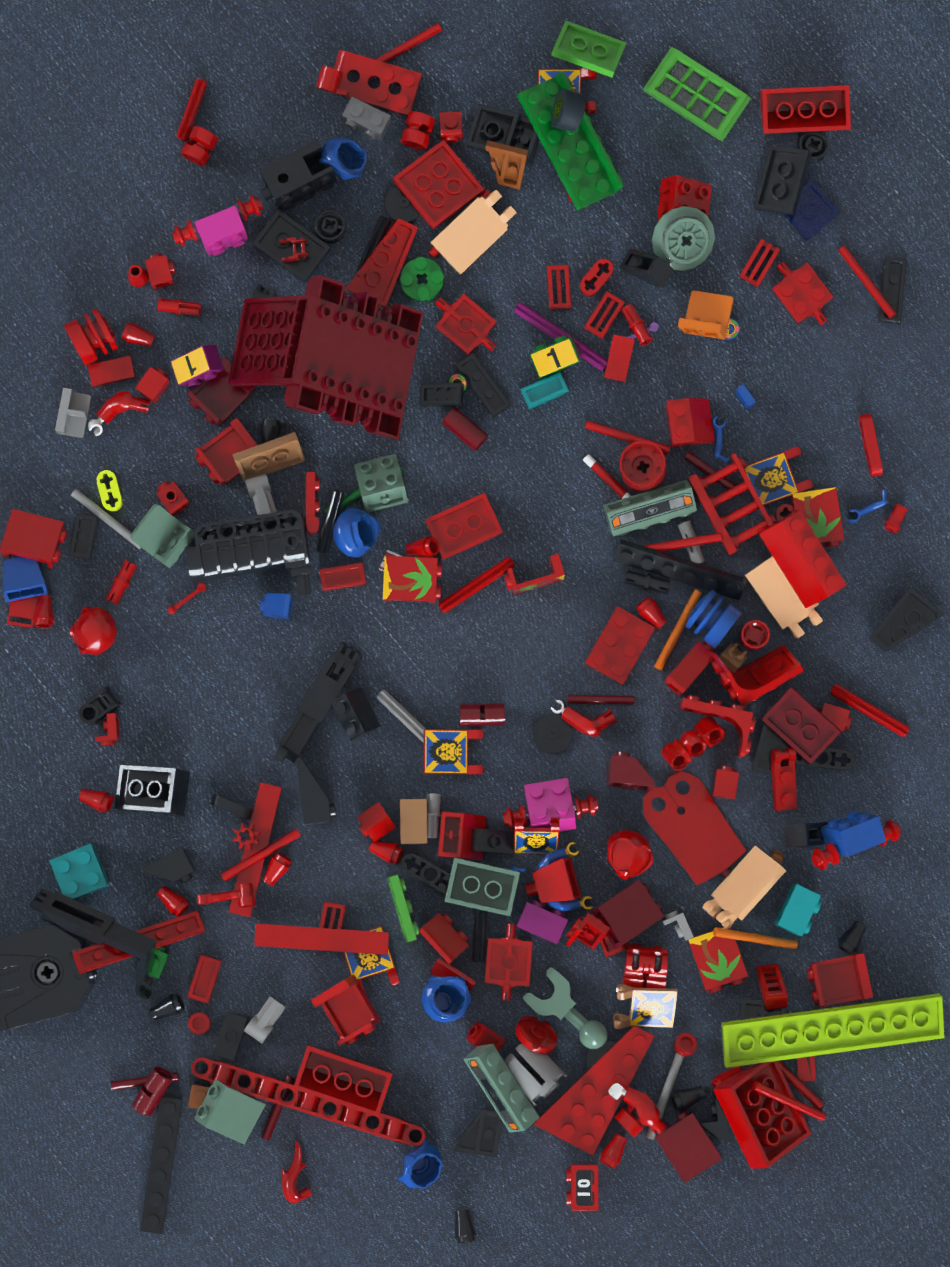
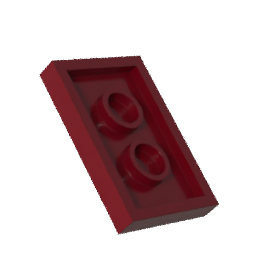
[762,686,841,764]

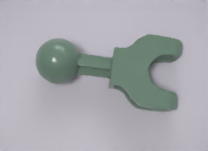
[523,967,608,1049]

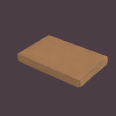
[233,432,305,483]

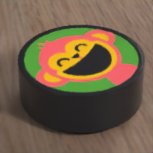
[448,372,471,393]

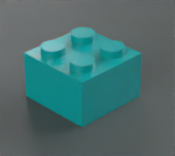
[49,843,110,900]
[773,884,822,936]

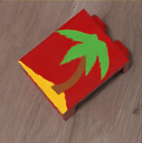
[790,487,844,548]
[504,554,565,595]
[383,556,442,604]
[687,927,748,993]

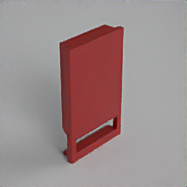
[7,596,38,628]

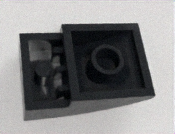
[466,104,540,167]

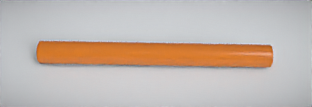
[654,589,702,671]
[713,927,798,949]

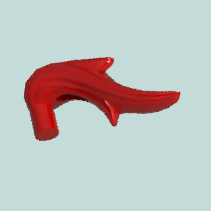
[281,1141,312,1203]

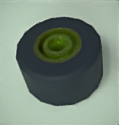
[551,89,585,132]

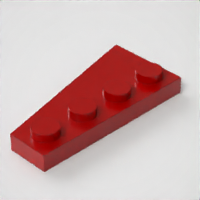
[345,218,418,308]

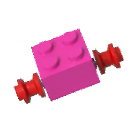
[171,195,263,256]
[503,778,599,831]

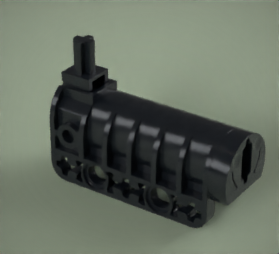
[185,510,312,596]

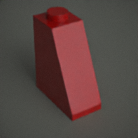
[663,641,714,697]

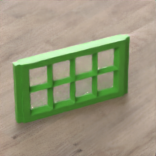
[643,47,751,142]

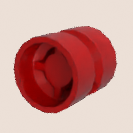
[400,111,435,150]
[180,126,219,167]
[739,620,770,651]
[615,1104,643,1138]

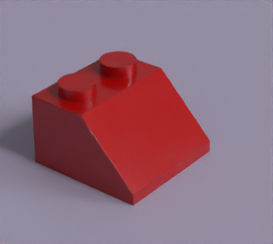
[665,398,715,448]
[419,913,469,964]

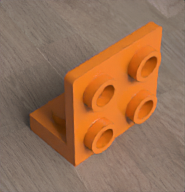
[678,290,734,340]

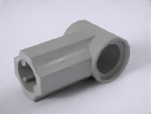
[245,473,277,515]
[244,996,286,1044]

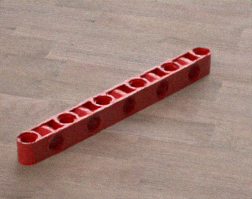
[191,1057,426,1146]

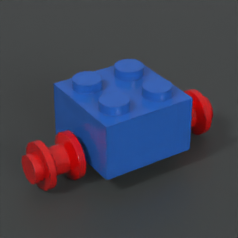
[811,811,901,870]

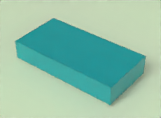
[520,371,569,410]

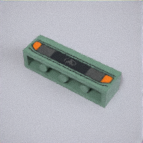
[603,480,697,536]
[463,1044,539,1133]

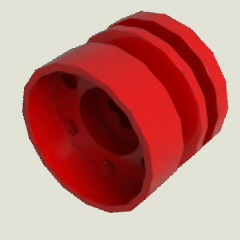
[63,308,118,366]
[619,441,667,493]

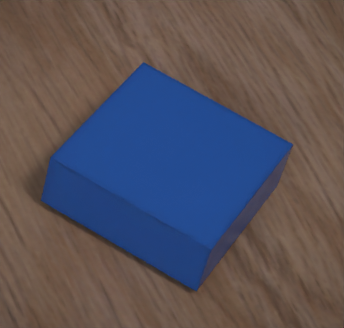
[735,384,756,410]

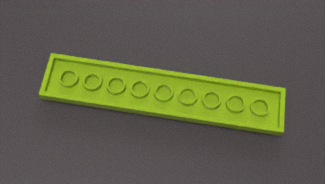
[721,993,944,1068]

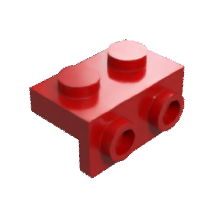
[565,913,610,950]

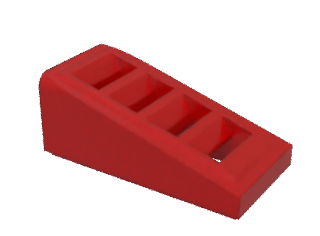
[756,964,788,1010]

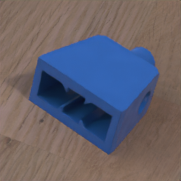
[3,555,48,602]

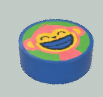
[725,318,740,341]

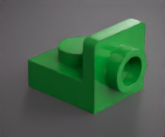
[149,947,170,979]

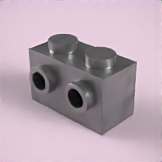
[342,97,391,141]

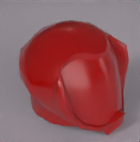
[69,606,117,655]
[607,830,654,880]

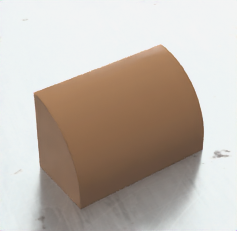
[400,799,427,844]

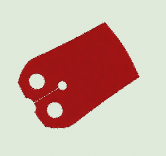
[643,771,746,885]

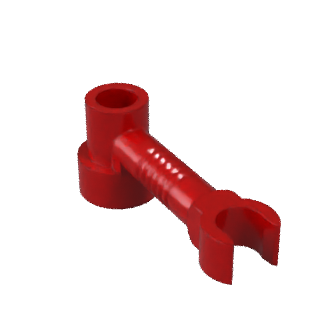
[197,883,256,908]

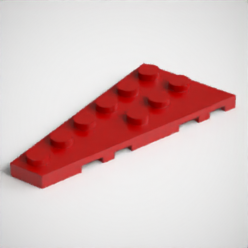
[533,1025,654,1155]

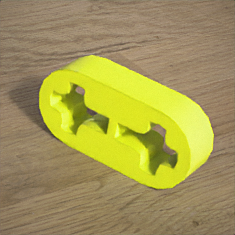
[97,470,123,512]

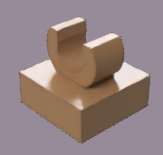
[719,643,748,673]

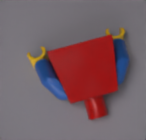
[525,842,593,912]

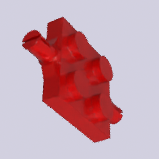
[772,261,833,326]
[435,294,497,355]
[485,924,533,1001]

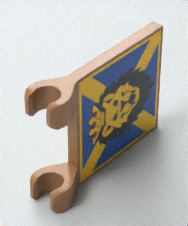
[613,984,678,1029]

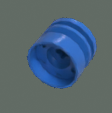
[685,590,743,649]

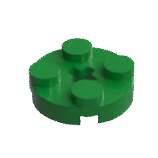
[400,257,444,302]

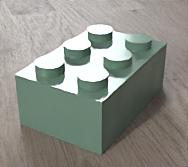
[445,858,520,916]

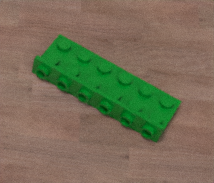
[517,71,623,211]

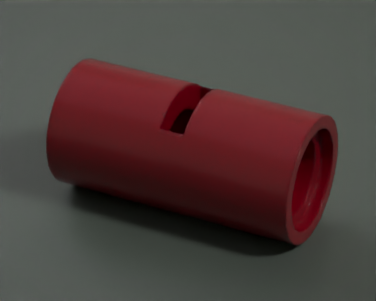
[441,407,489,452]
[460,703,505,726]
[132,1066,174,1116]

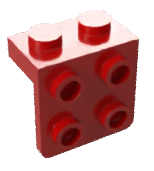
[657,175,712,221]

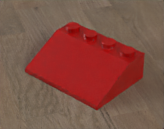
[713,1061,812,1169]

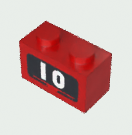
[566,1163,599,1211]

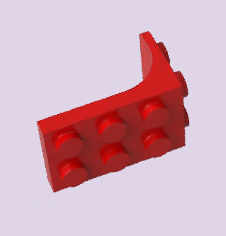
[711,644,804,706]
[679,695,756,758]

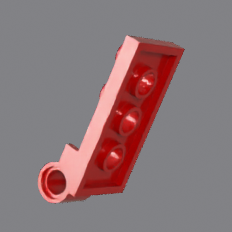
[316,50,422,116]

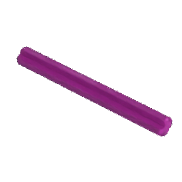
[514,302,608,371]

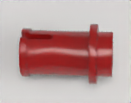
[884,504,908,533]

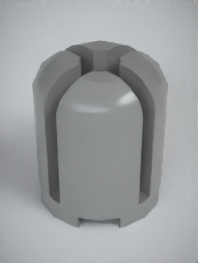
[504,1043,567,1106]

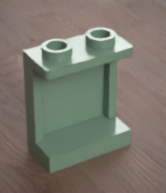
[194,1080,266,1145]

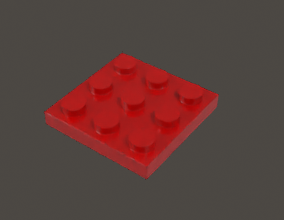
[392,139,484,230]

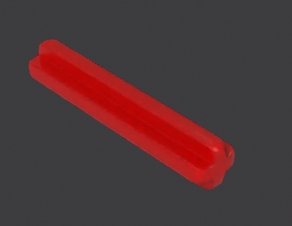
[176,79,207,141]

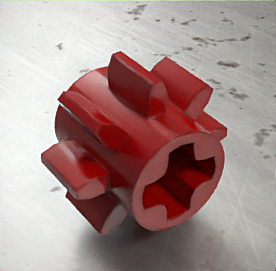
[232,823,260,850]

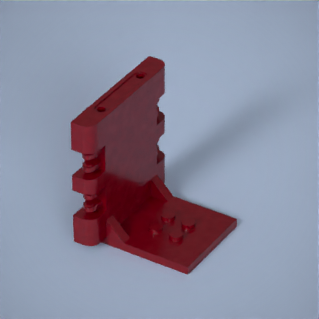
[228,276,424,440]

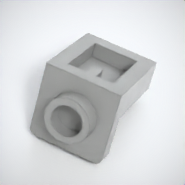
[662,910,694,941]

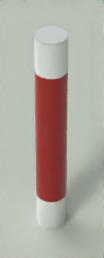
[583,454,631,499]

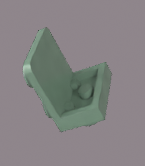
[130,504,194,568]

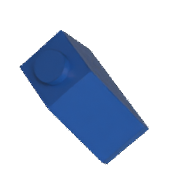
[260,593,294,621]

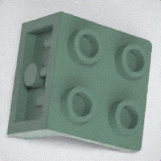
[354,454,408,513]

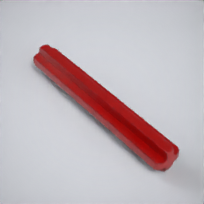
[438,557,515,613]
[830,684,910,737]

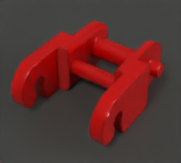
[279,237,310,262]

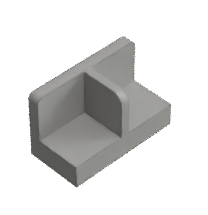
[55,388,91,438]

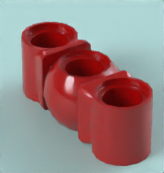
[661,716,725,771]

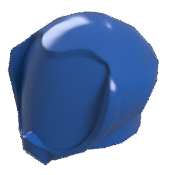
[319,137,367,180]
[333,508,381,558]
[421,976,471,1023]
[397,1139,443,1189]

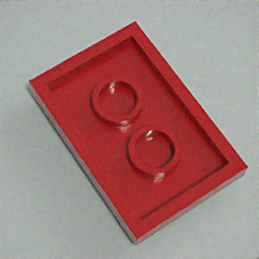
[425,493,503,560]
[584,606,655,686]

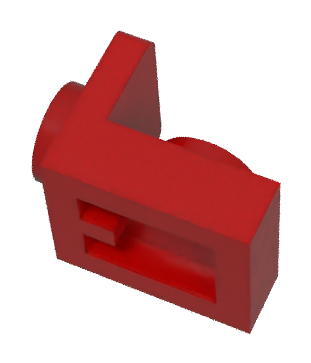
[440,112,463,143]
[95,713,120,746]
[466,1021,506,1051]

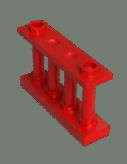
[688,453,777,557]

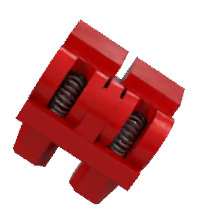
[621,943,668,989]

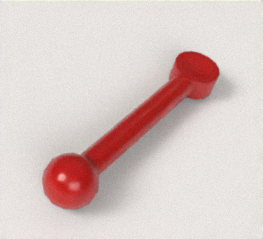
[168,583,206,615]

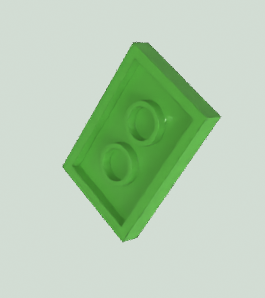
[551,21,626,78]
[387,875,419,943]

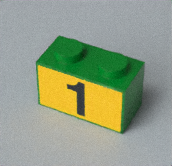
[530,335,582,378]

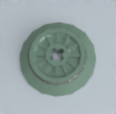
[652,206,715,271]

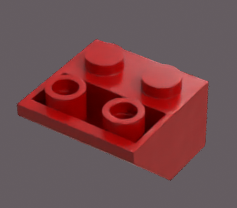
[438,812,486,860]

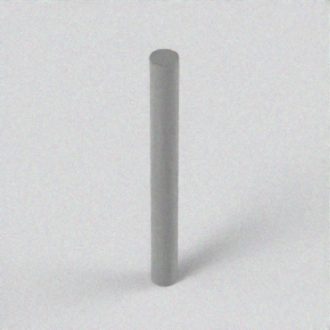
[71,489,142,549]
[646,1053,684,1140]

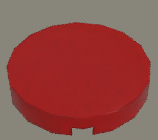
[515,1016,558,1054]

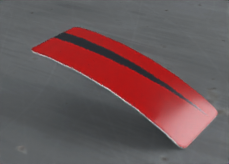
[797,1056,816,1082]

